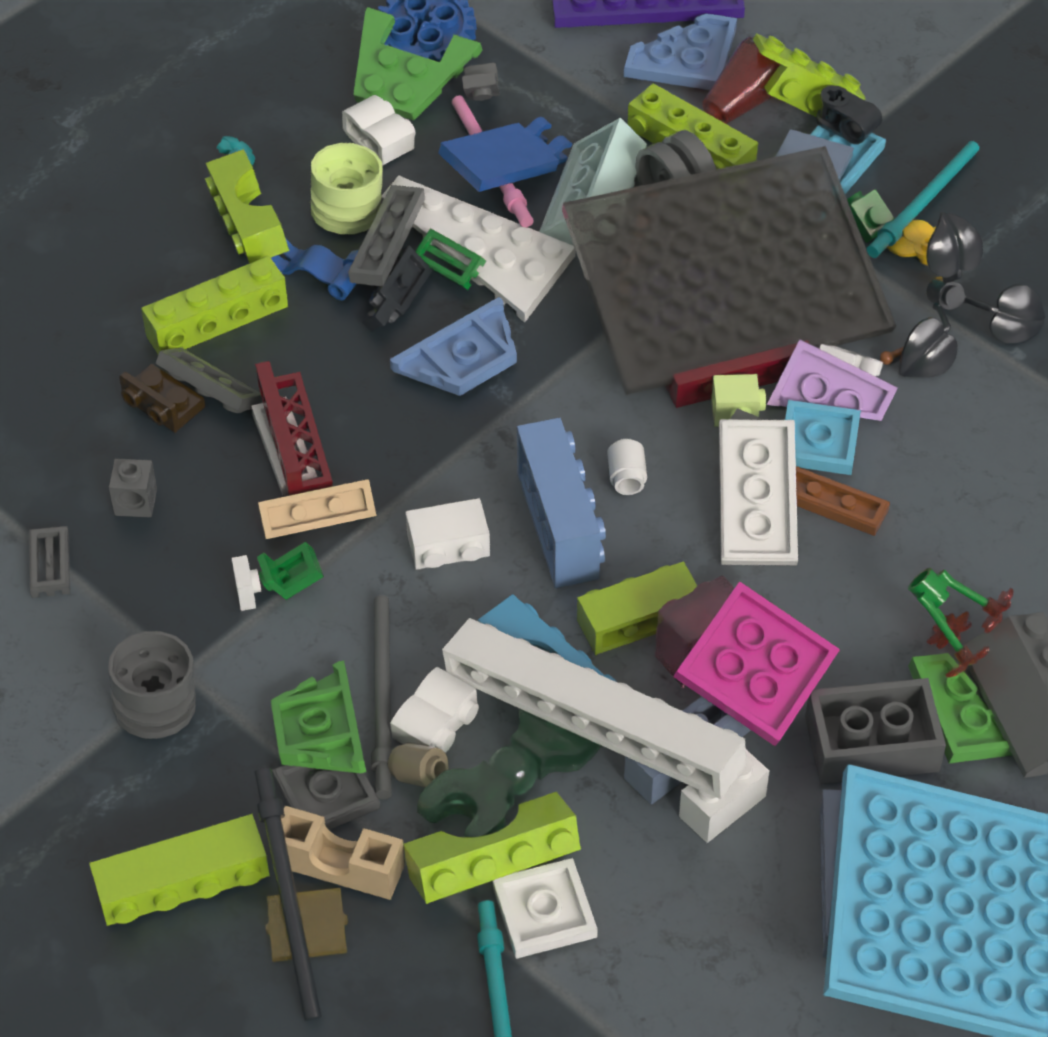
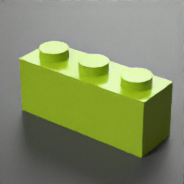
[577,561,703,655]

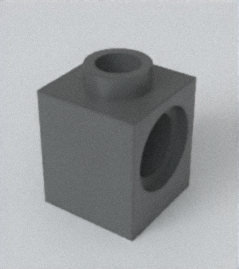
[109,459,157,517]

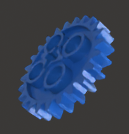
[378,0,477,62]

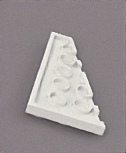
[381,176,575,322]

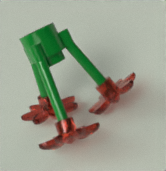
[908,568,1014,678]

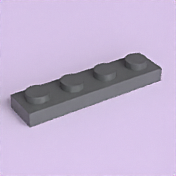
[348,185,425,286]

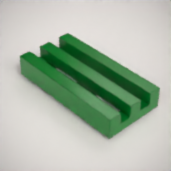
[415,228,487,290]

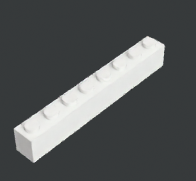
[442,618,746,799]

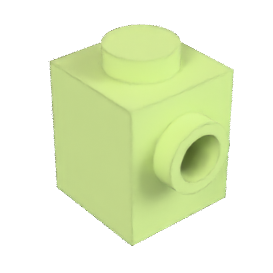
[711,374,766,427]

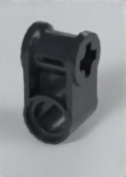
[816,85,882,144]

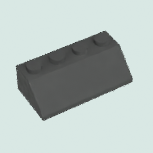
[962,612,1048,778]

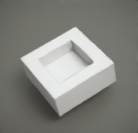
[232,555,261,611]

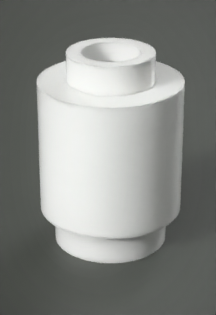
[607,439,647,495]

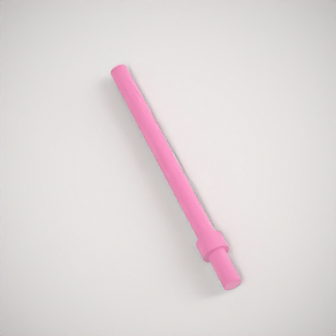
[452,96,533,228]

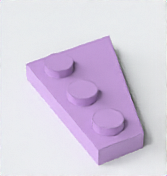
[767,339,898,421]

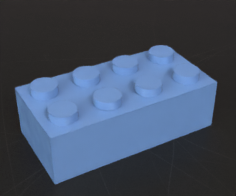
[517,417,606,588]

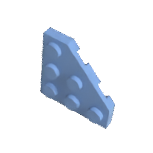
[624,14,737,91]

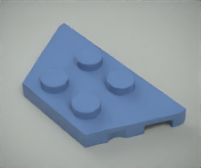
[390,297,517,396]

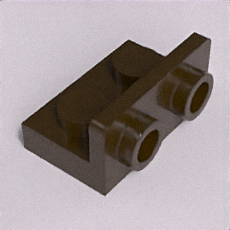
[119,364,205,433]

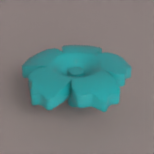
[216,136,256,166]

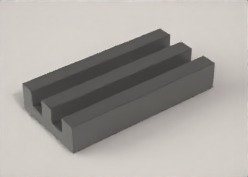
[29,526,70,598]

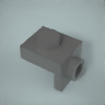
[462,63,500,101]

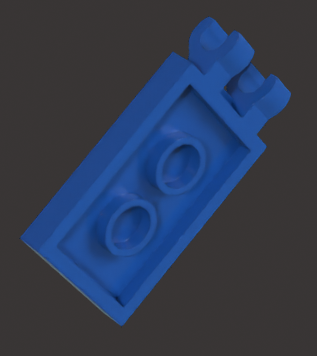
[438,117,572,192]

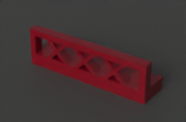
[661,337,809,408]
[255,361,333,496]

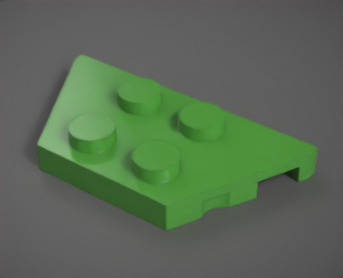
[271,660,366,774]

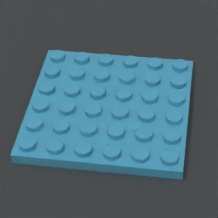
[823,764,1048,1037]

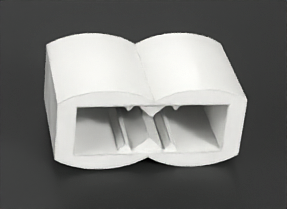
[342,95,415,165]
[390,667,479,753]

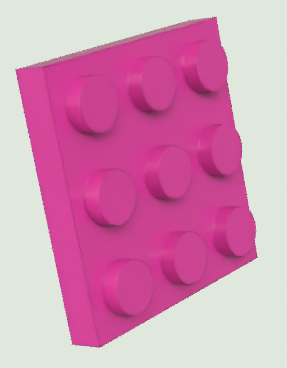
[674,581,840,746]

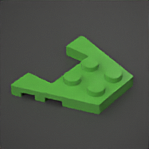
[354,7,482,120]

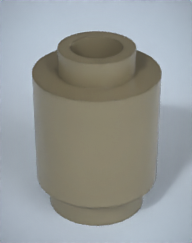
[388,743,449,789]

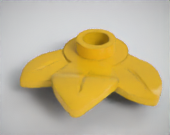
[887,220,936,265]

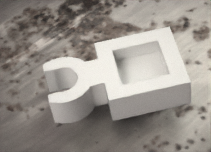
[820,343,884,376]

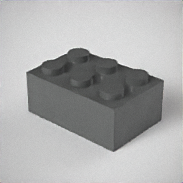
[805,678,946,784]

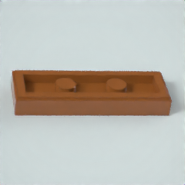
[796,466,890,536]

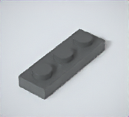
[156,348,262,413]

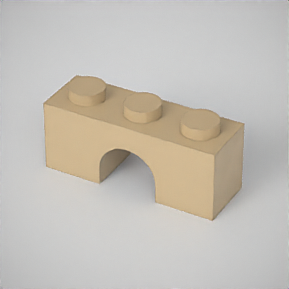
[281,806,405,900]

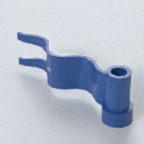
[236,238,359,300]

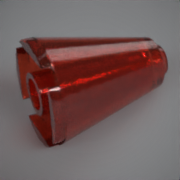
[702,36,781,124]

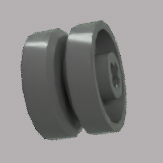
[635,130,719,217]

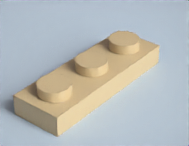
[258,479,377,539]

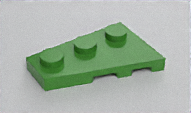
[908,653,1012,763]

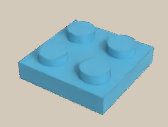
[785,400,861,475]

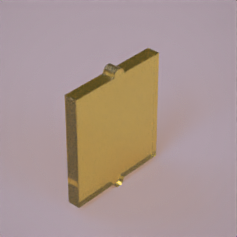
[265,888,348,962]

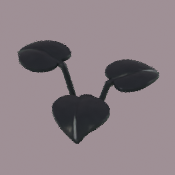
[899,212,1046,377]

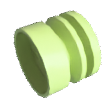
[311,143,383,234]

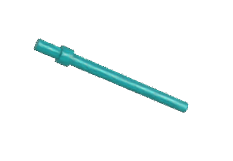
[866,141,979,258]
[477,901,512,1037]

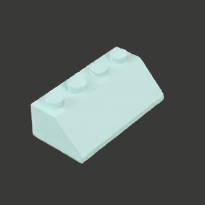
[539,118,647,249]

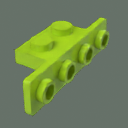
[753,34,866,117]

